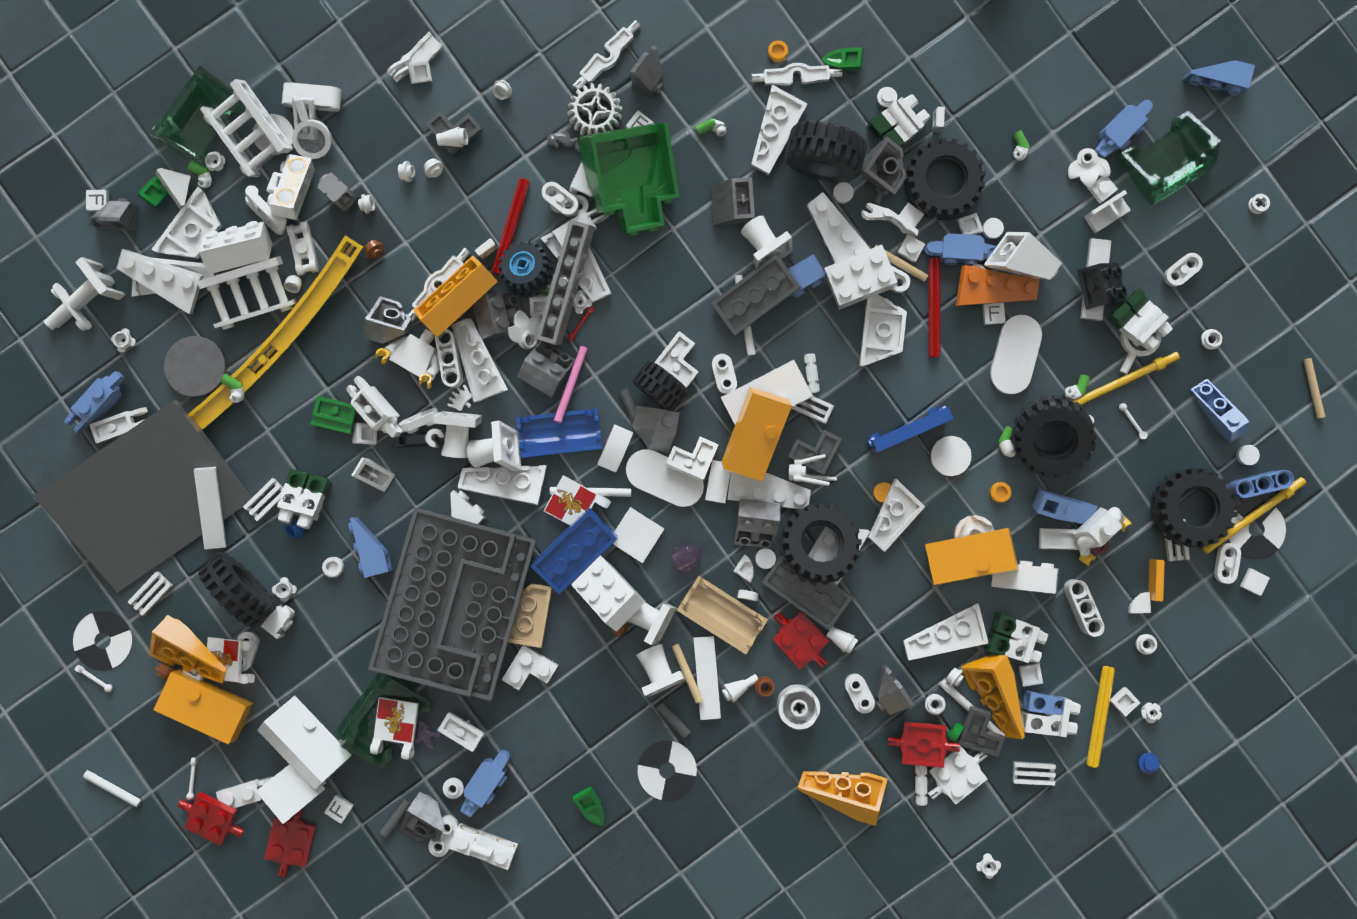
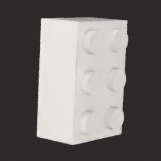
[199,221,273,274]
[824,245,898,310]
[571,555,646,632]

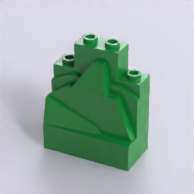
[578,123,679,236]

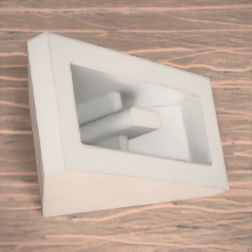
[155,168,191,209]
[352,457,395,492]

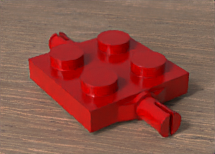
[772,611,829,669]
[888,722,960,768]
[177,792,245,846]
[264,807,316,877]

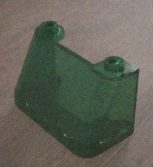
[150,66,243,163]
[1120,111,1221,205]
[337,672,432,769]

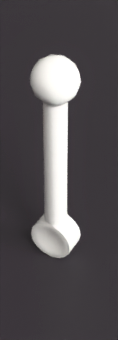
[1119,403,1148,439]
[75,665,113,692]
[186,757,198,801]

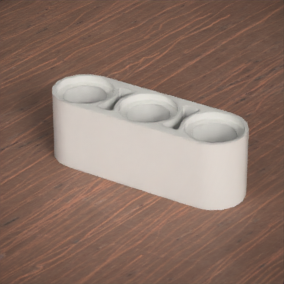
[281,82,342,112]
[435,329,463,388]
[1063,579,1105,637]

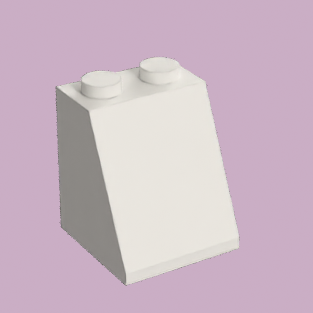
[984,232,1062,280]
[256,765,326,824]

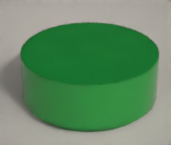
[946,722,964,743]

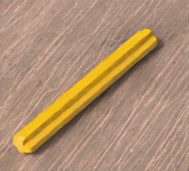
[1086,666,1115,768]

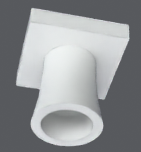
[741,216,793,269]
[433,411,482,458]
[467,420,521,472]
[627,602,677,645]
[636,644,685,697]

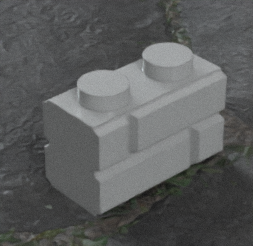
[318,172,357,211]

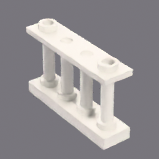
[200,79,293,177]
[197,256,297,330]

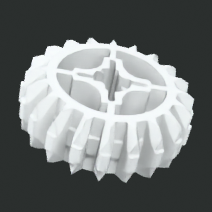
[568,83,622,136]

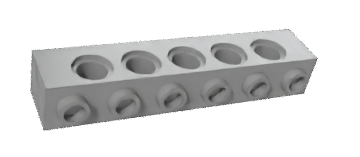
[536,219,595,345]

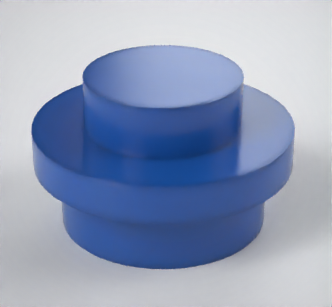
[284,518,304,538]
[1138,753,1160,774]

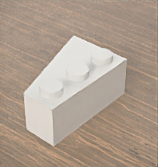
[991,561,1059,594]

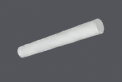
[83,770,142,807]

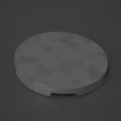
[164,336,227,397]

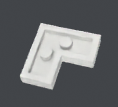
[655,331,699,388]
[665,437,718,482]
[502,645,558,690]

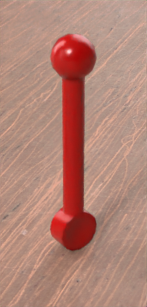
[567,306,595,341]

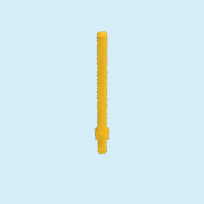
[1072,352,1180,405]
[1202,477,1306,554]

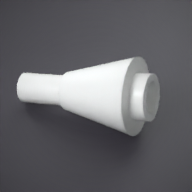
[722,674,758,703]

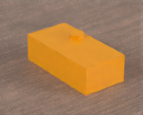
[413,256,498,337]
[721,387,792,482]
[925,528,1019,585]
[153,669,254,745]

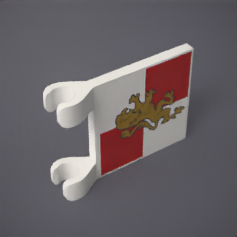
[544,475,611,525]
[205,637,257,684]
[370,697,419,760]

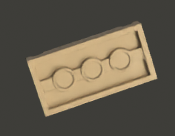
[677,575,768,654]

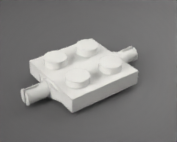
[928,745,988,805]

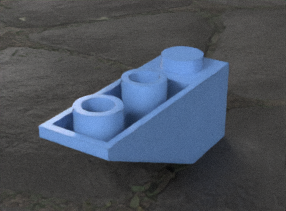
[1183,60,1255,96]
[1190,379,1250,443]
[1032,487,1098,524]
[349,517,393,578]

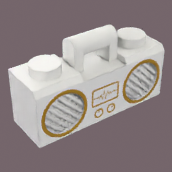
[267,154,315,220]
[449,823,518,870]

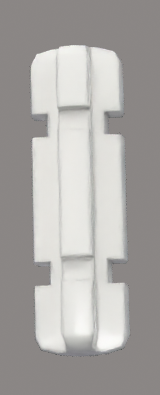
[804,353,820,393]
[915,765,928,806]

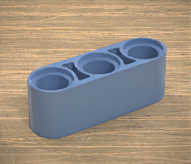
[1227,470,1294,498]

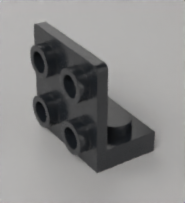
[1077,263,1127,310]

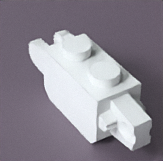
[346,376,403,438]

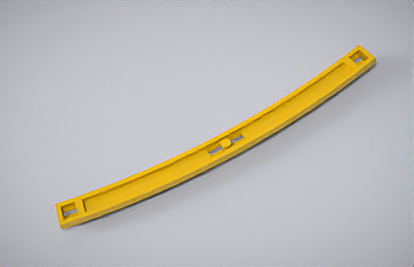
[188,235,364,430]

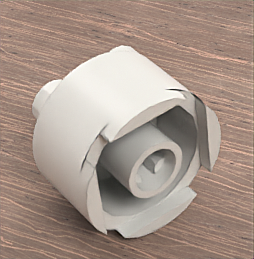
[777,684,820,729]

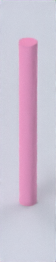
[554,346,588,423]

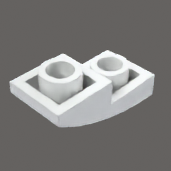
[597,424,633,472]

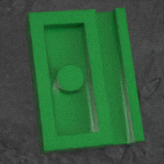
[310,396,357,434]

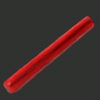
[492,178,530,275]
[929,258,940,358]

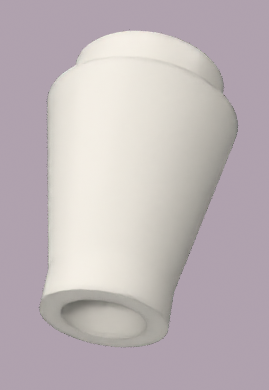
[436,127,468,147]
[826,626,858,654]

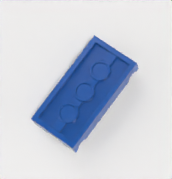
[866,405,954,454]
[516,408,602,458]
[530,508,618,594]

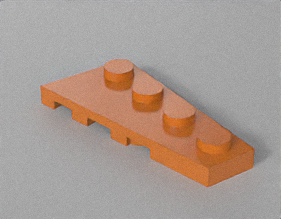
[956,265,1040,306]

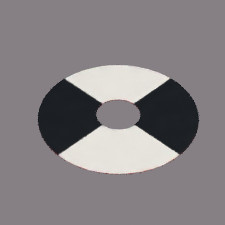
[1229,500,1286,559]
[73,611,132,670]
[638,741,697,800]

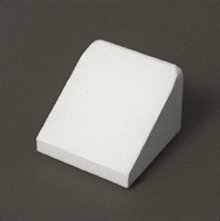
[529,292,549,317]
[352,423,377,445]

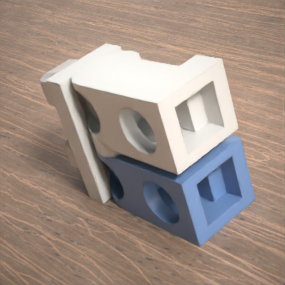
[1021,690,1081,737]

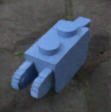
[1095,100,1153,158]
[924,233,997,266]
[65,371,126,434]
[460,749,511,817]

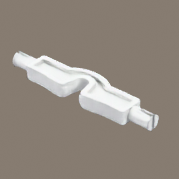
[573,20,641,90]
[751,63,842,86]
[408,248,471,323]

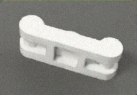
[245,186,287,235]
[286,221,319,276]

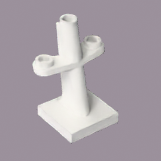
[44,257,125,331]

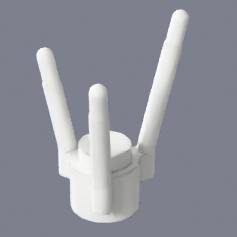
[789,454,837,486]

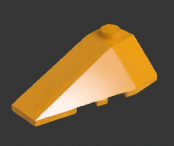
[149,615,227,683]
[961,655,1025,739]
[798,771,888,826]

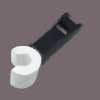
[391,428,446,448]

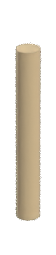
[874,245,928,282]
[1303,358,1326,419]
[671,644,703,704]

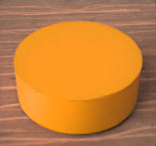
[768,41,788,63]
[873,482,891,503]
[989,482,1011,502]

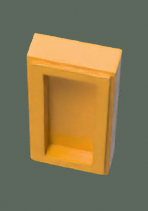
[1148,559,1165,601]

